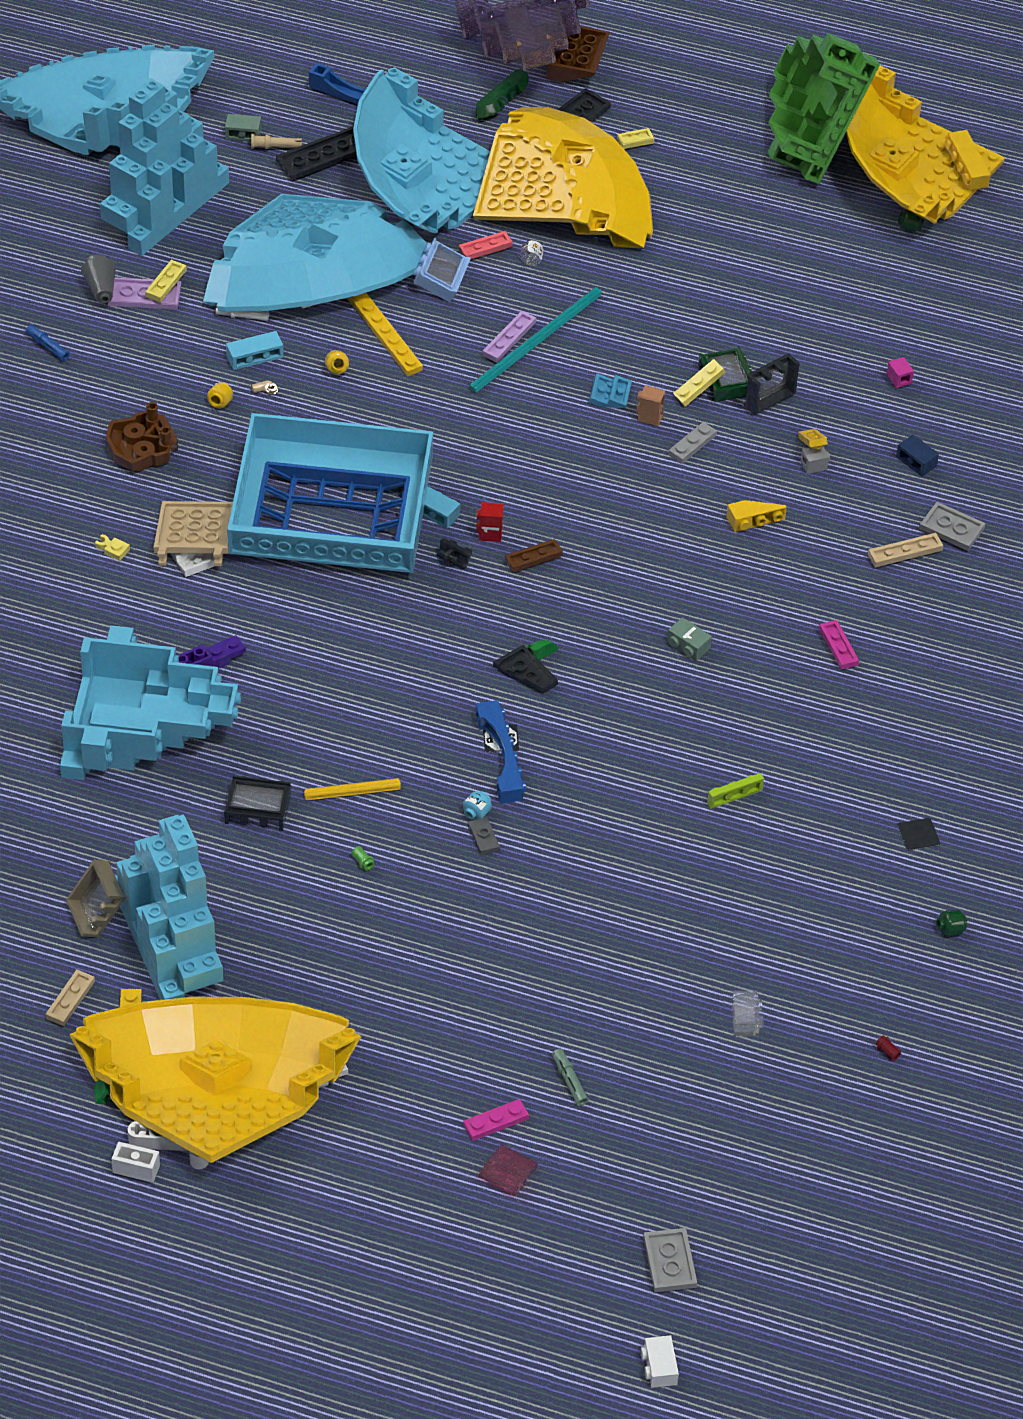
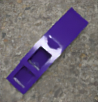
[177,635,246,669]

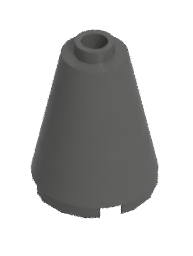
[81,254,116,303]

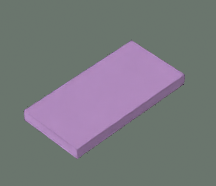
[108,277,181,310]

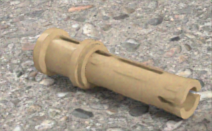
[251,134,302,150]

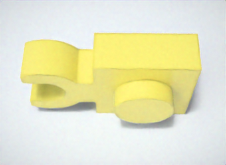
[95,535,130,561]

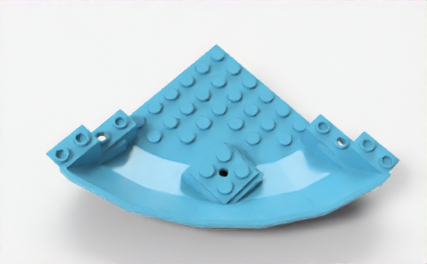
[353,67,491,233]
[203,194,427,312]

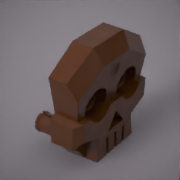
[105,402,178,471]

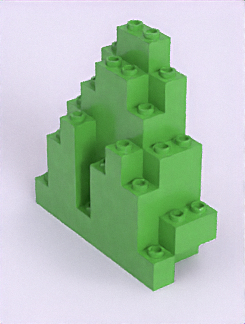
[768,33,880,184]

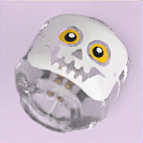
[520,240,543,266]

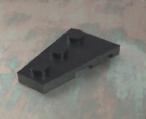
[493,645,558,693]

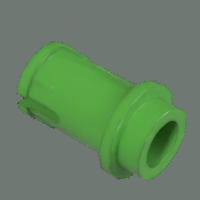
[351,846,375,871]

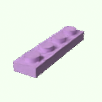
[482,311,536,363]

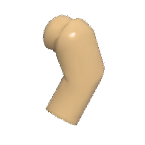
[251,381,278,394]

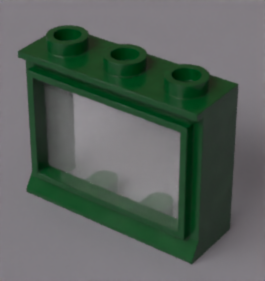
[698,346,752,403]

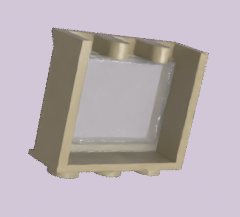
[66,859,126,937]

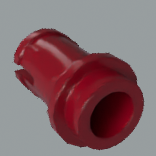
[875,1035,902,1061]

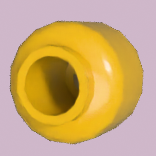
[325,350,349,374]
[207,382,233,409]

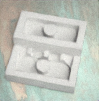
[171,553,215,577]

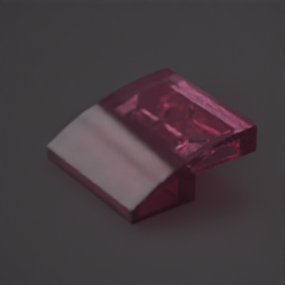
[479,1145,538,1196]

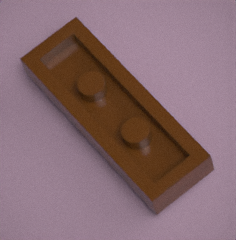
[505,539,563,573]

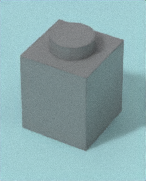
[801,447,830,474]

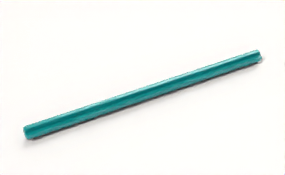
[469,287,602,393]

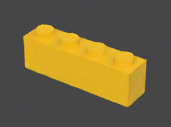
[945,130,991,190]

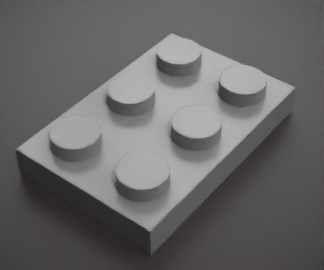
[919,502,986,551]
[643,1228,697,1292]

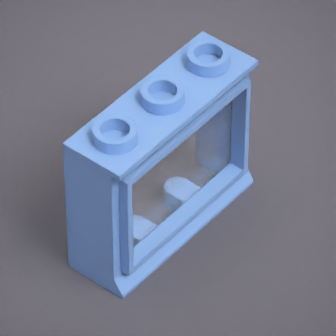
[413,238,471,302]

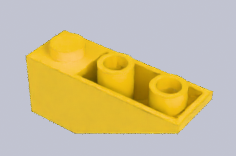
[726,500,787,532]

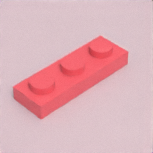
[459,231,513,259]

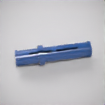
[26,324,70,361]

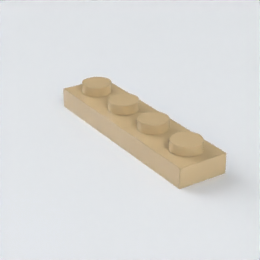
[868,533,943,567]

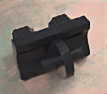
[437,538,472,569]

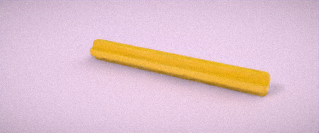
[304,778,401,800]

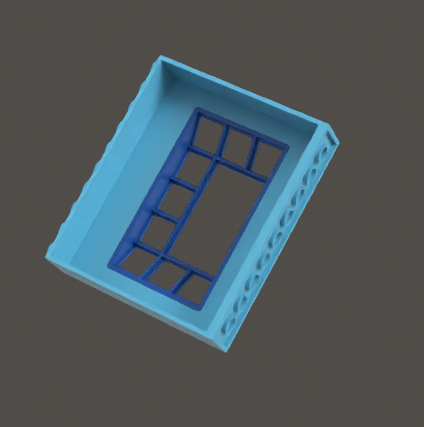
[227,413,433,573]

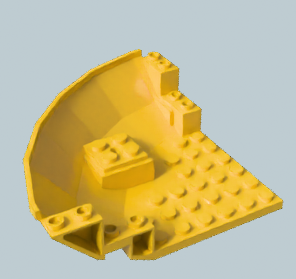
[846,65,1005,224]
[473,107,653,248]
[70,997,361,1163]

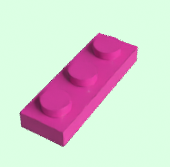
[819,620,859,670]
[463,1099,529,1141]

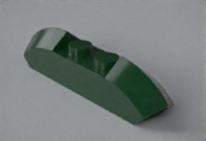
[476,69,529,120]

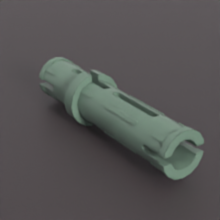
[551,1049,589,1106]

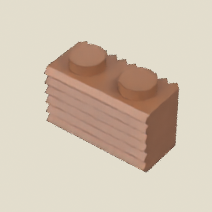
[636,385,665,426]

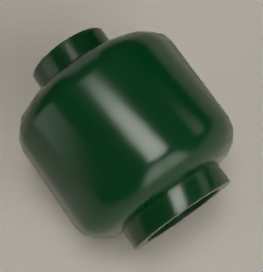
[898,209,924,233]
[936,910,967,936]

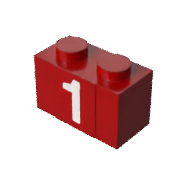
[476,502,504,542]

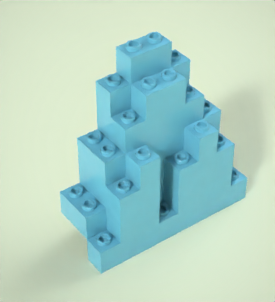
[100,79,229,256]
[60,626,241,780]
[115,815,223,1000]

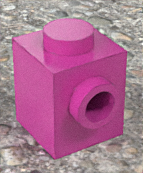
[887,357,914,388]

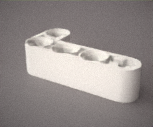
[128,1121,209,1169]

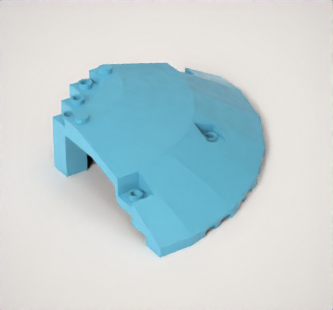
[0,45,215,155]

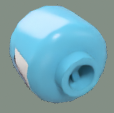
[463,791,492,820]

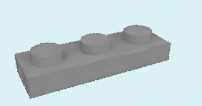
[668,422,717,464]

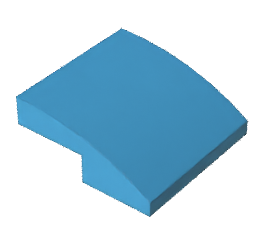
[589,373,632,408]

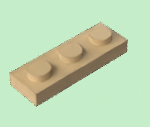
[46,970,95,1026]

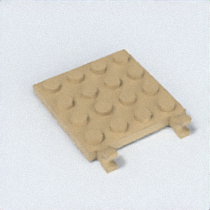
[154,501,233,566]

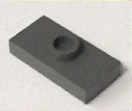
[468,817,500,855]

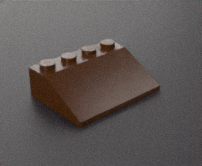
[546,23,610,82]

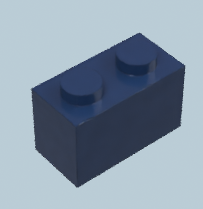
[896,435,939,477]

